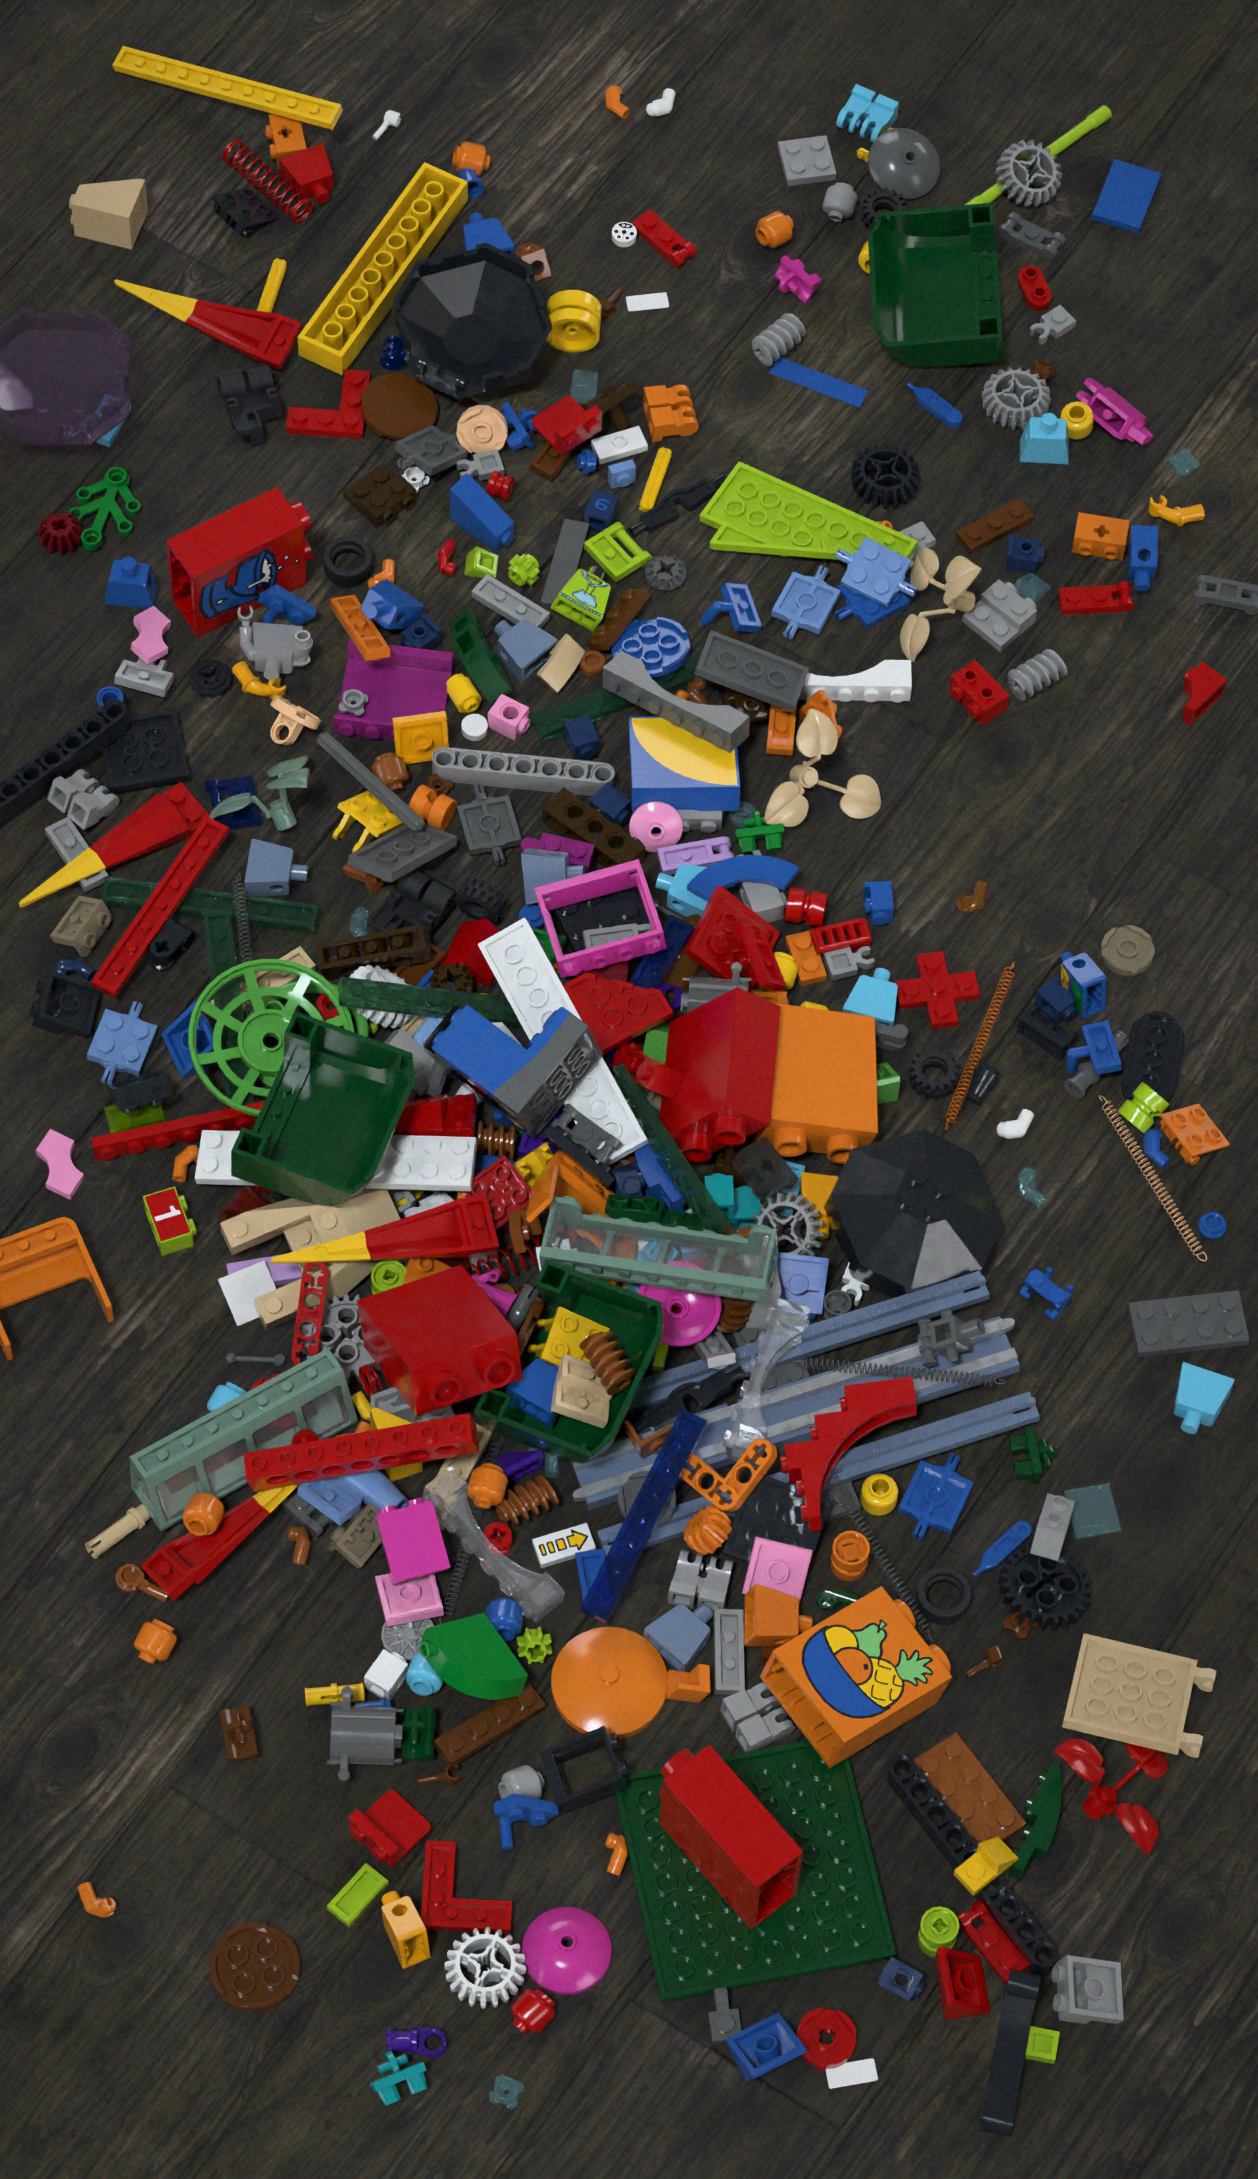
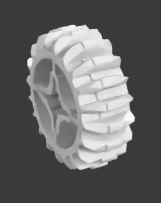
[344,965,418,1028]
[445,1926,526,2009]

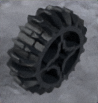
[850,443,920,510]

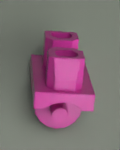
[774,256,822,304]

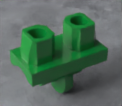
[733,810,784,855]

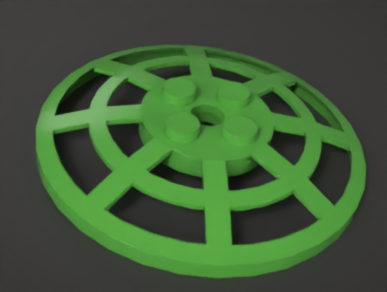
[188,959,354,1116]

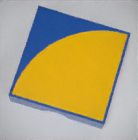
[628,716,740,812]

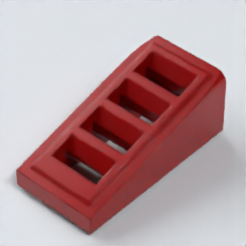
[809,918,872,955]

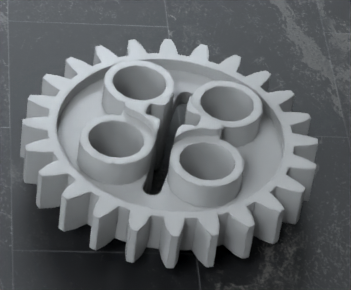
[301,1294,381,1383]

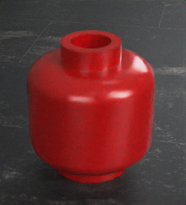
[511,1988,555,2033]

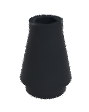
[965,1063,1000,1105]

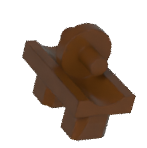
[219,1705,258,1762]

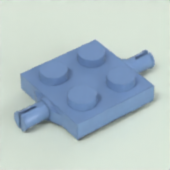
[834,537,918,607]
[771,566,841,639]
[87,1001,158,1085]

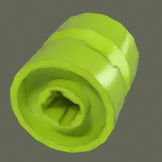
[1117,1082,1170,1134]
[371,1260,406,1295]
[917,1906,959,1958]

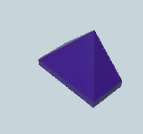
[496,1450,543,1486]

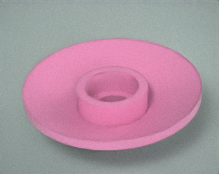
[629,801,683,852]

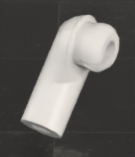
[646,88,675,116]
[996,1109,1034,1139]

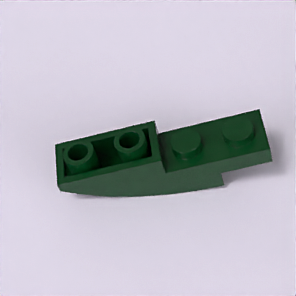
[449,609,513,706]
[605,1193,719,1233]
[1010,1762,1062,1881]

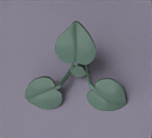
[209,755,310,831]

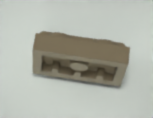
[50,896,114,957]
[327,1503,381,1569]

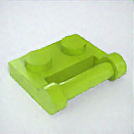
[584,522,653,582]

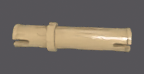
[85,1499,153,1559]

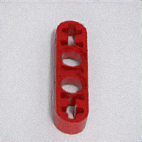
[291,1262,328,1366]

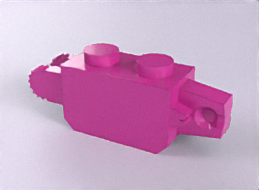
[1076,378,1154,445]

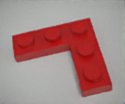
[286,369,370,439]
[421,1840,512,1934]

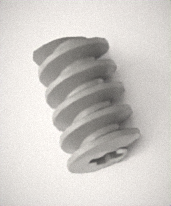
[752,313,806,367]
[1007,649,1068,701]

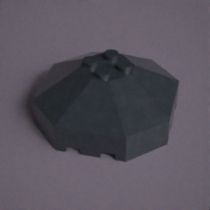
[392,243,553,400]
[824,1129,1003,1298]

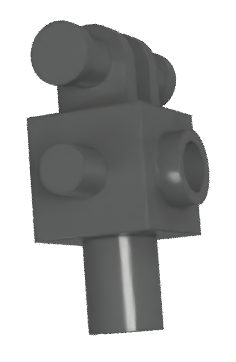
[917,1310,985,1367]

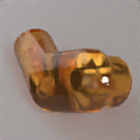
[687,676,712,705]
[956,881,988,913]

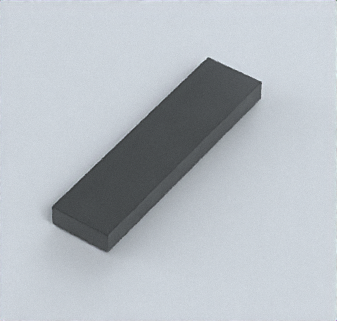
[541,518,590,609]

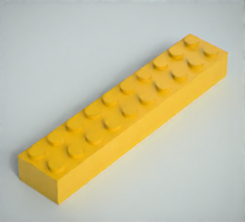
[298,162,468,376]

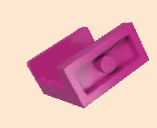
[374,1497,450,1585]

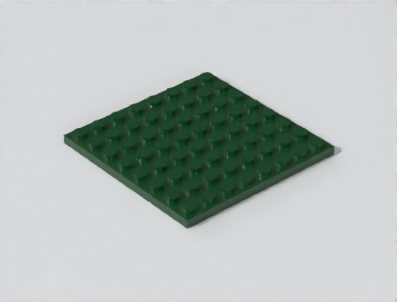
[615,1740,897,2004]

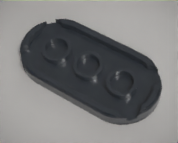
[1121,1011,1185,1103]

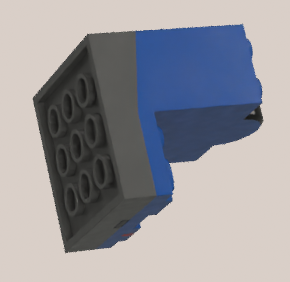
[423,1004,603,1141]

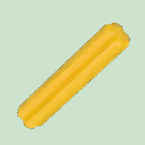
[257,258,287,313]
[639,447,672,512]

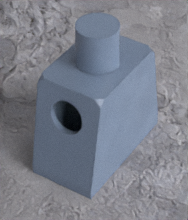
[494,619,558,683]
[244,839,309,897]
[521,848,586,904]
[644,1603,714,1672]

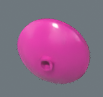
[638,1263,721,1347]
[522,1907,612,1995]

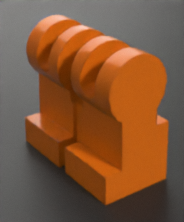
[642,385,699,442]

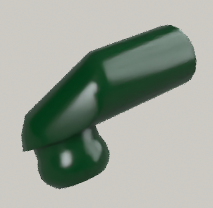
[816,1586,859,1611]

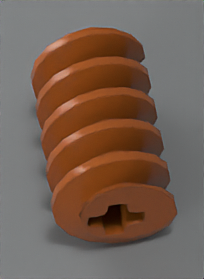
[473,1120,518,1161]
[579,1331,636,1395]
[495,1474,559,1526]

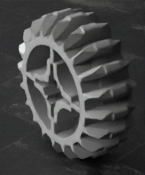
[995,140,1062,207]
[982,366,1051,430]
[749,1192,825,1256]

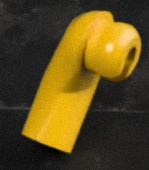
[351,1391,370,1421]

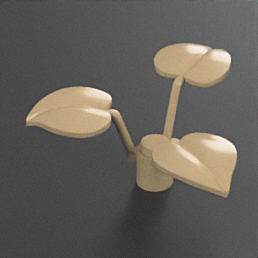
[900,548,982,662]
[764,709,881,827]

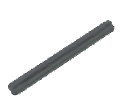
[317,732,425,832]

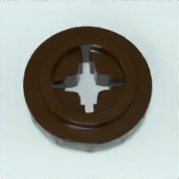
[430,962,473,1002]

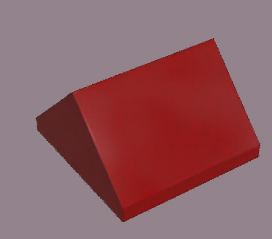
[440,919,500,987]
[934,1947,991,2020]

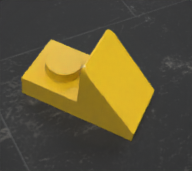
[953,1836,1018,1896]

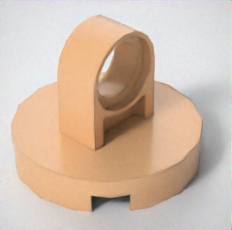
[456,405,508,454]
[270,695,321,746]

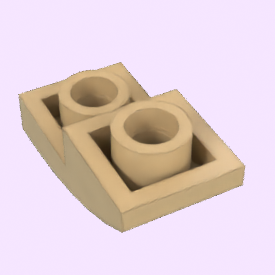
[536,634,585,693]

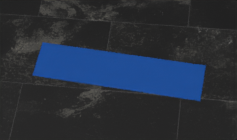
[769,357,868,408]

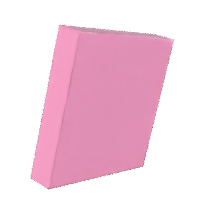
[742,1536,812,1603]
[375,1574,444,1627]

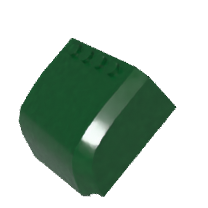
[868,203,1004,366]
[231,1011,415,1206]
[474,1259,663,1463]

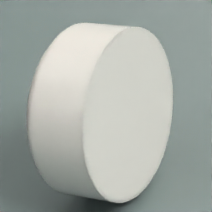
[461,714,488,741]

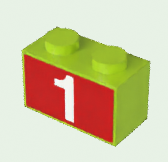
[143,1186,197,1256]

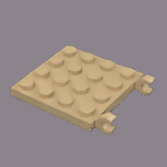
[1062,1633,1217,1758]

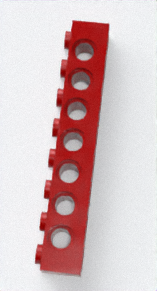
[243,1413,479,1492]

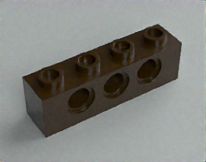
[542,787,645,875]
[316,924,432,980]

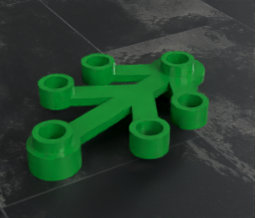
[68,467,141,552]

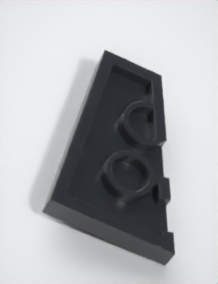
[537,1125,615,1189]

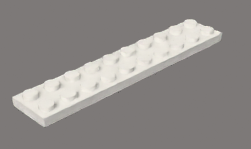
[478,917,650,1166]
[195,1130,477,1191]

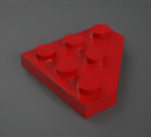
[563,972,674,1055]

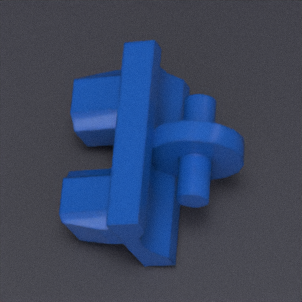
[501,402,538,452]

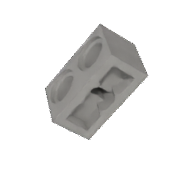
[1030,1493,1075,1561]

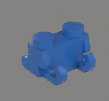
[1019,1267,1075,1322]

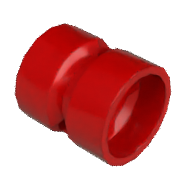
[784,887,828,927]

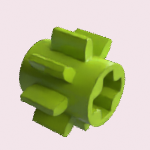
[508,554,540,586]
[516,1627,552,1664]

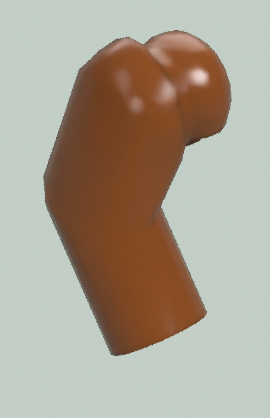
[288,1526,310,1566]

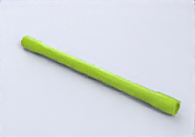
[964,105,1112,205]

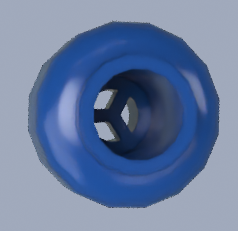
[485,1598,523,1642]

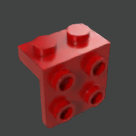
[531,396,602,456]
[348,1790,431,1869]

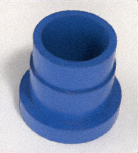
[458,168,484,199]
[97,686,123,718]

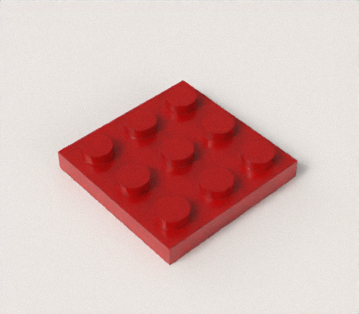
[684,885,780,991]

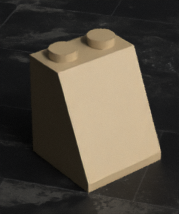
[69,179,148,249]

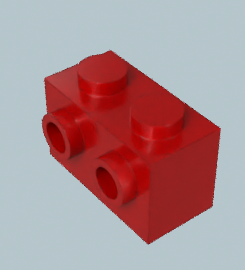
[949,660,1009,725]

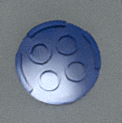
[612,617,690,678]

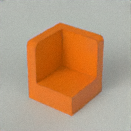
[666,1664,710,1703]

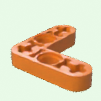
[672,1439,777,1512]

